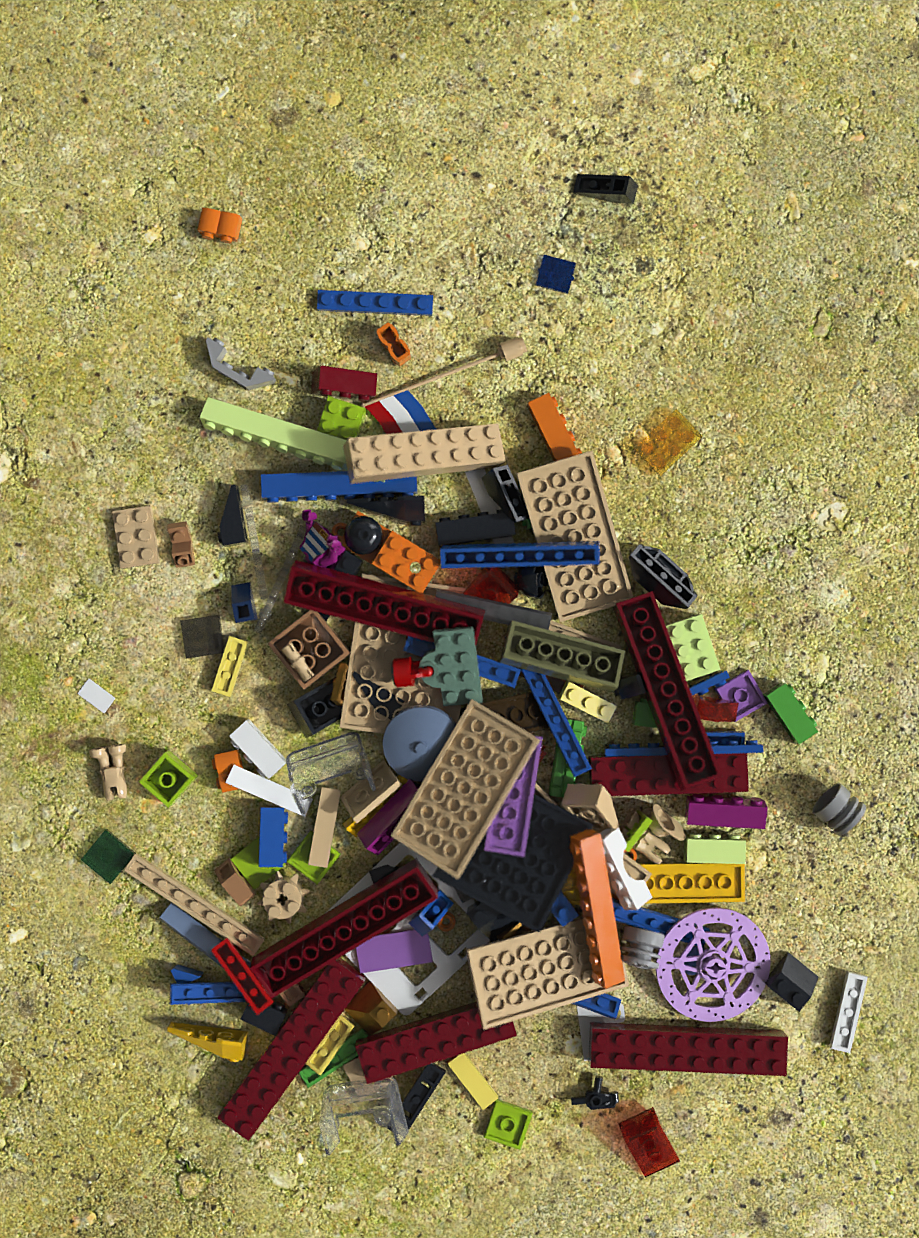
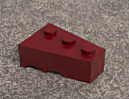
[310,365,378,402]

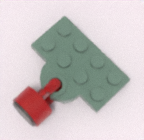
[391,626,483,706]

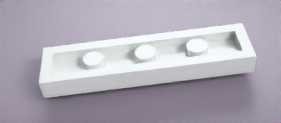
[829,971,868,1053]

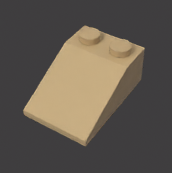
[561,783,621,833]

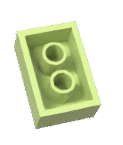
[666,614,720,681]

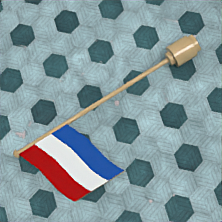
[360,337,527,434]

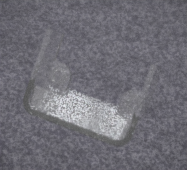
[286,732,376,815]
[319,1077,409,1156]

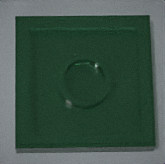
[81,829,136,884]

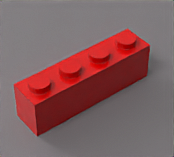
[211,938,274,1015]

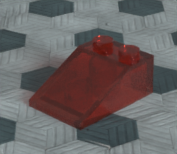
[618,1107,680,1178]

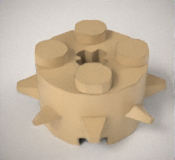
[257,871,310,924]

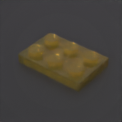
[634,408,703,477]

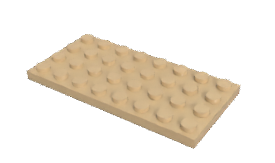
[516,450,633,622]
[391,699,540,879]
[466,917,629,1029]

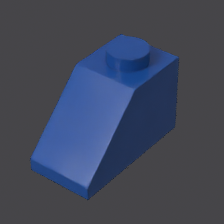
[409,890,454,937]

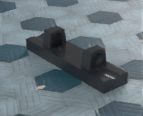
[387,1063,446,1138]

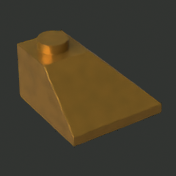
[344,981,398,1036]

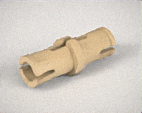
[282,643,314,682]

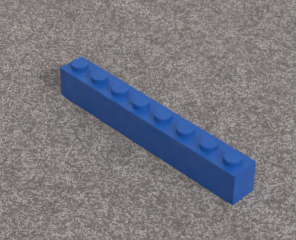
[261,471,418,503]
[440,541,600,568]

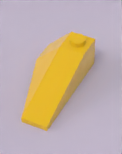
[167,1022,248,1062]

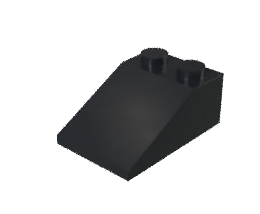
[287,676,343,738]

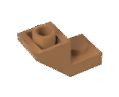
[167,521,195,568]
[214,858,256,906]

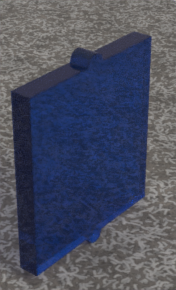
[536,254,576,294]

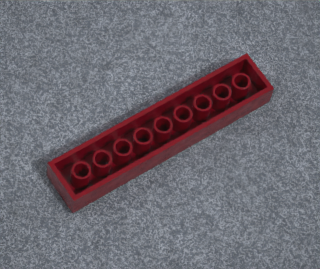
[284,560,485,644]
[613,591,723,791]
[250,858,438,998]
[217,957,366,1141]
[588,1022,788,1076]

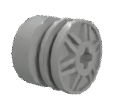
[812,783,866,836]
[620,926,665,969]

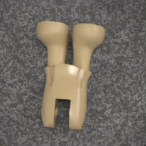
[89,744,127,801]
[619,810,671,864]

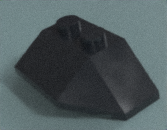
[629,544,697,609]

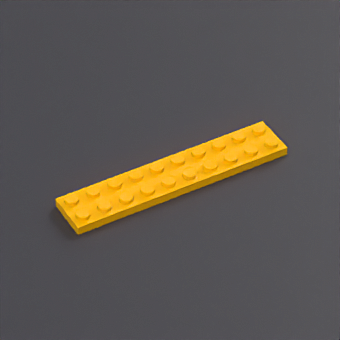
[561,863,745,905]

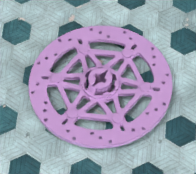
[656,907,771,1022]

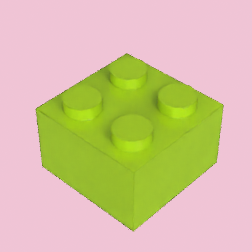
[317,396,367,440]
[139,751,198,808]

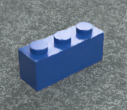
[258,807,288,867]

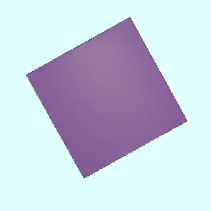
[714,670,768,722]

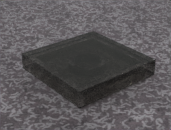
[180,615,225,659]

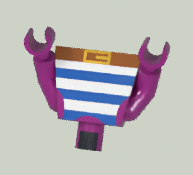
[300,509,346,568]

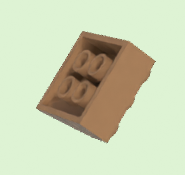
[268,610,351,690]

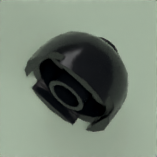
[344,516,383,555]
[514,566,547,599]

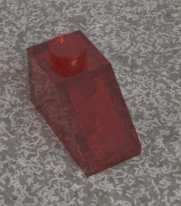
[697,696,739,722]

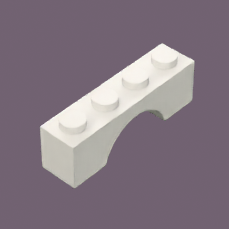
[601,828,652,910]

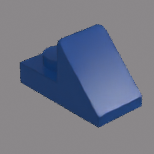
[170,964,203,1005]

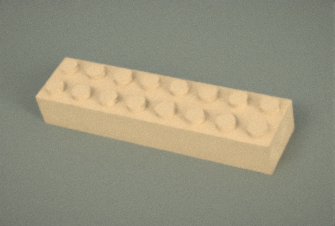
[343,424,506,484]

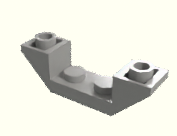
[206,337,277,390]

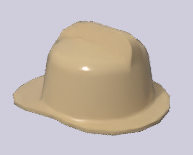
[648,804,686,841]

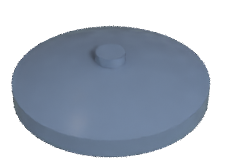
[383,705,456,782]

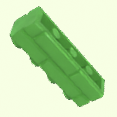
[548,718,587,798]

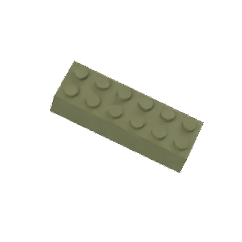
[499,620,625,693]

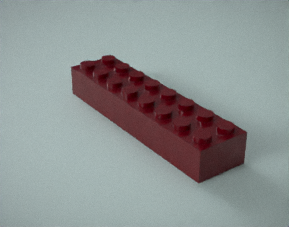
[589,753,749,796]
[355,1002,517,1084]

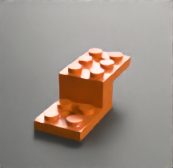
[340,511,441,593]

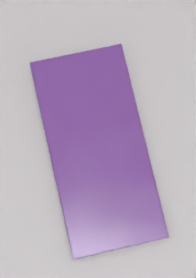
[356,929,433,973]

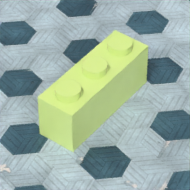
[684,833,746,864]

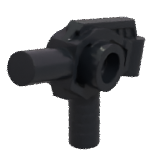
[571,1076,619,1110]

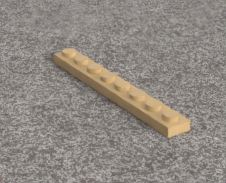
[124,853,265,956]

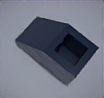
[231,582,258,624]

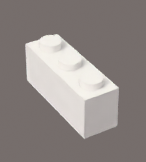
[229,719,288,779]

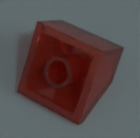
[463,567,519,604]

